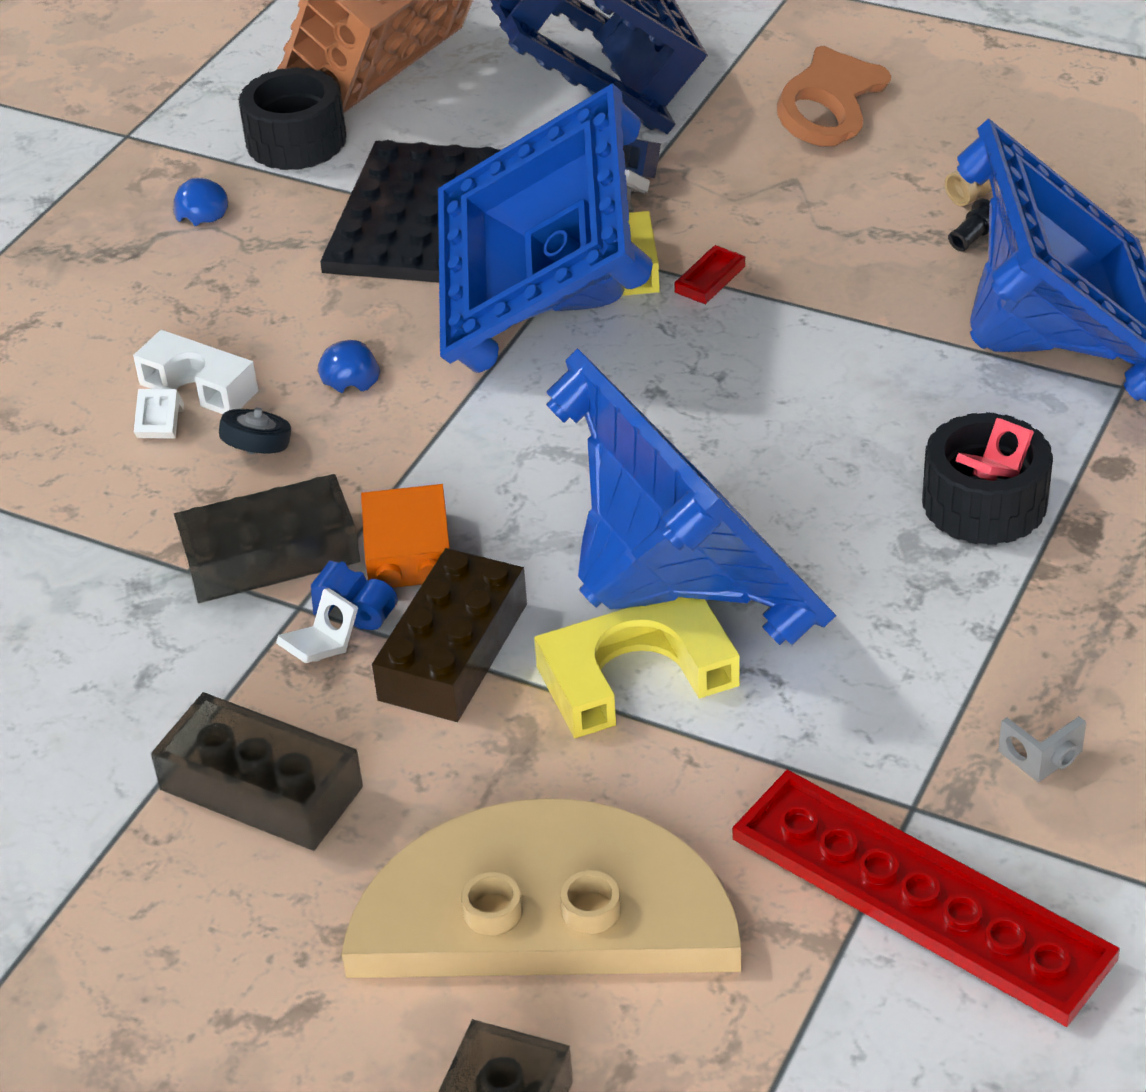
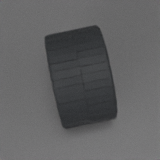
[238,67,347,170]
[922,412,1053,545]

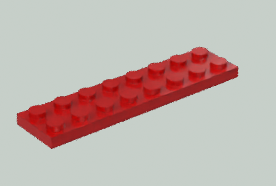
[732,769,1120,1027]

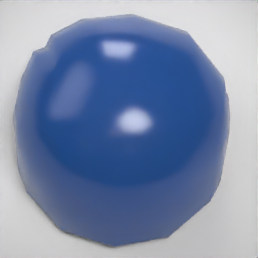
[173,178,228,226]
[317,340,381,393]

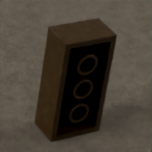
[372,548,527,722]

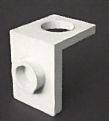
[276,588,358,663]

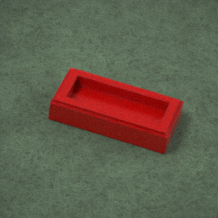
[674,245,745,304]

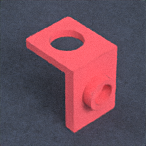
[955,418,1034,481]

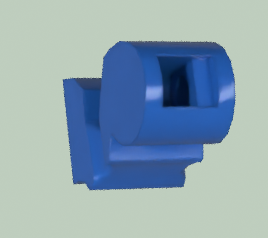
[310,561,398,630]

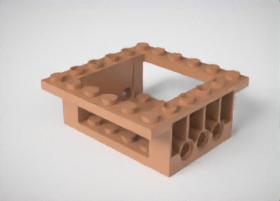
[277,0,473,113]

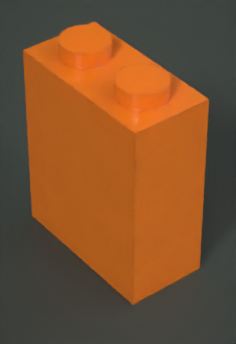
[361,484,450,588]

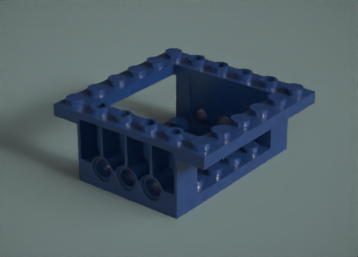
[490,0,708,135]

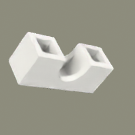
[133,330,258,414]

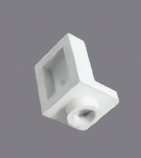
[134,385,184,438]

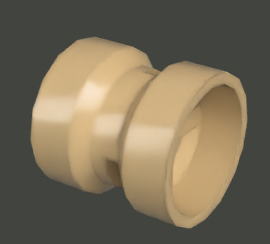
[945,170,992,206]

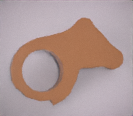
[777,46,892,146]

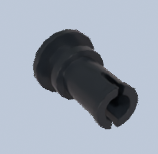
[948,198,990,252]

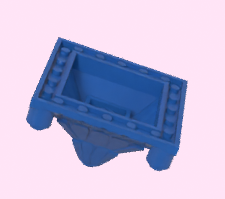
[438,83,653,373]
[957,118,1146,401]
[546,348,837,645]

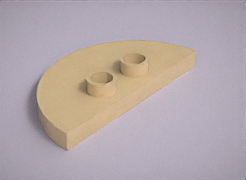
[342,798,741,978]

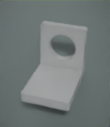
[998,716,1086,783]

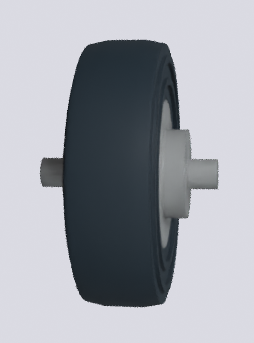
[219,407,291,454]

